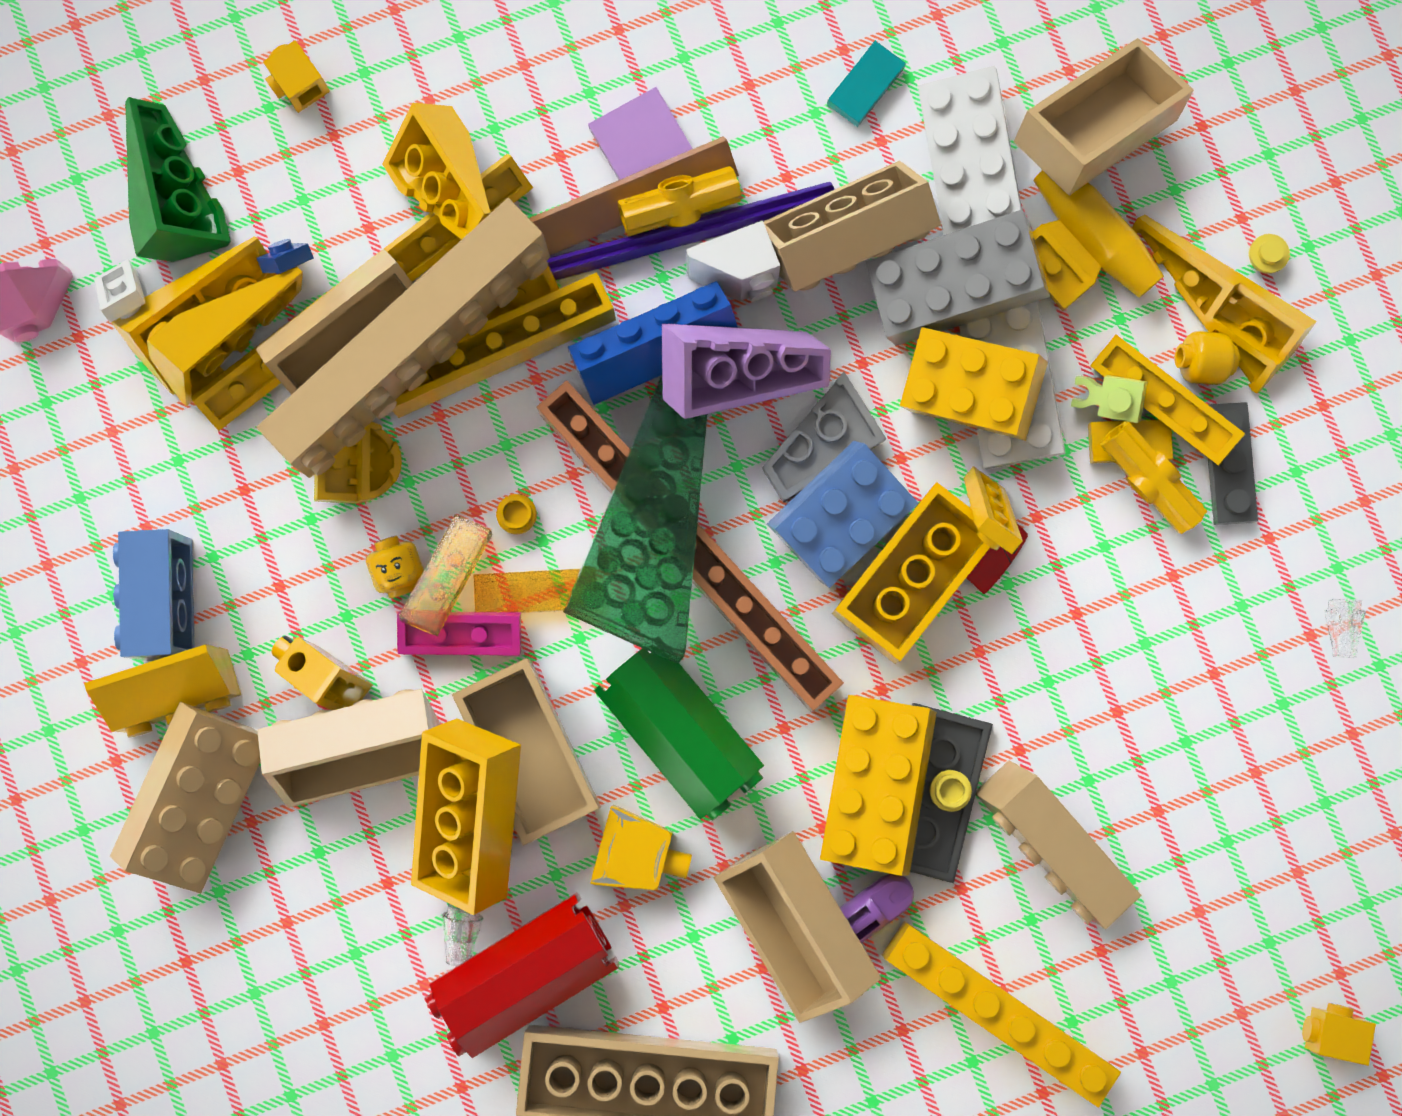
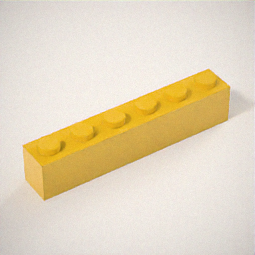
[392,272,616,418]
[881,921,1121,1108]

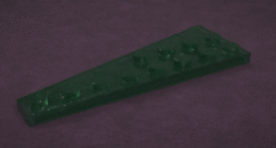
[563,375,708,664]

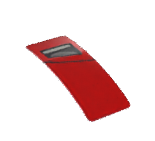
[966,524,1028,594]

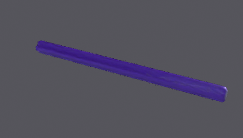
[547,182,835,280]

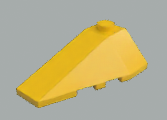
[382,102,491,240]
[111,236,276,395]
[147,266,303,406]

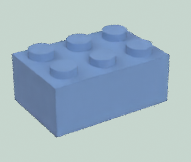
[766,441,919,588]
[113,529,195,661]

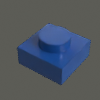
[257,239,314,274]

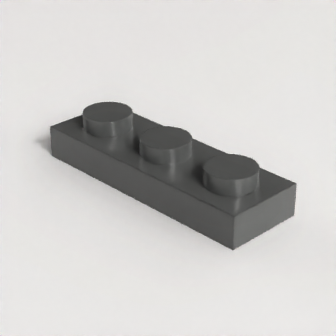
[1208,402,1258,525]

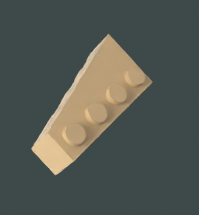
[976,760,1142,930]

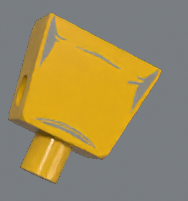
[590,805,692,890]

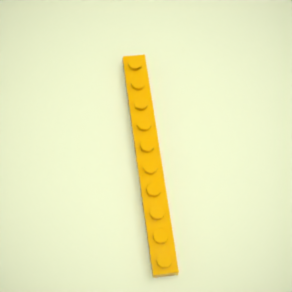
[191,154,533,431]

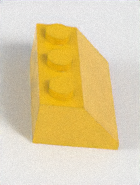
[84,644,241,738]

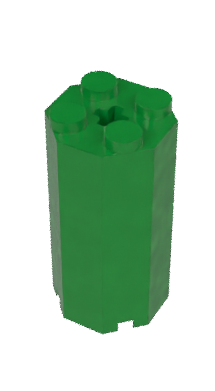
[593,637,764,821]

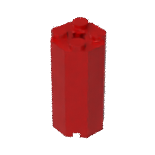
[425,892,620,1058]

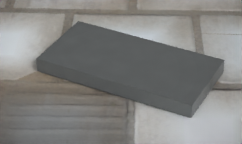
[910,703,993,884]

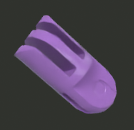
[840,874,914,944]

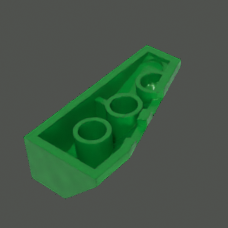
[125,97,231,262]

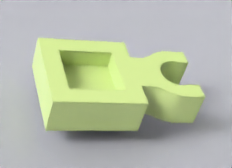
[1071,375,1148,423]

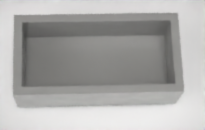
[866,209,1050,346]

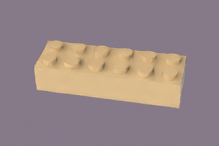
[516,1024,779,1116]

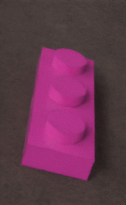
[397,611,522,656]

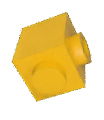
[263,40,330,113]
[1302,1003,1376,1066]

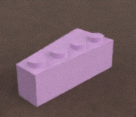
[662,324,831,419]

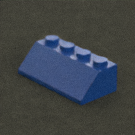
[568,281,738,405]

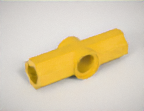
[618,166,742,237]
[1100,421,1207,534]

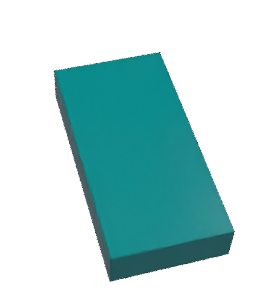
[827,40,906,128]

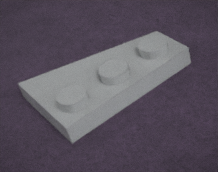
[762,371,887,503]

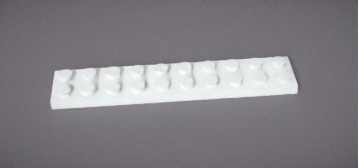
[918,65,1066,470]

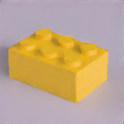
[900,327,1048,441]

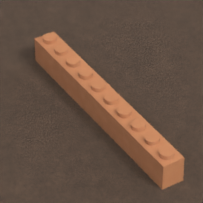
[536,380,844,712]

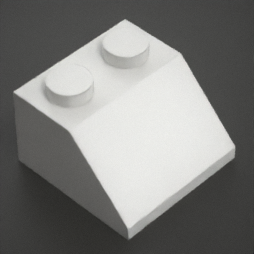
[686,221,780,301]

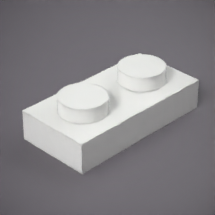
[94,259,146,323]

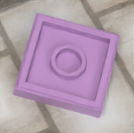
[588,87,693,180]

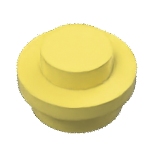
[1248,234,1290,274]
[930,770,972,812]

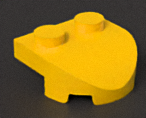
[314,421,402,504]

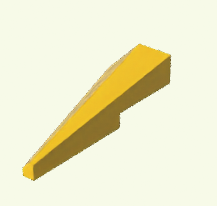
[1132,214,1317,394]

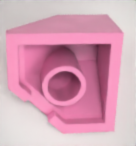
[0,259,73,342]

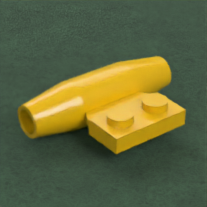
[1032,170,1164,311]

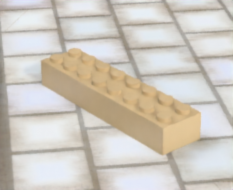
[256,197,551,478]

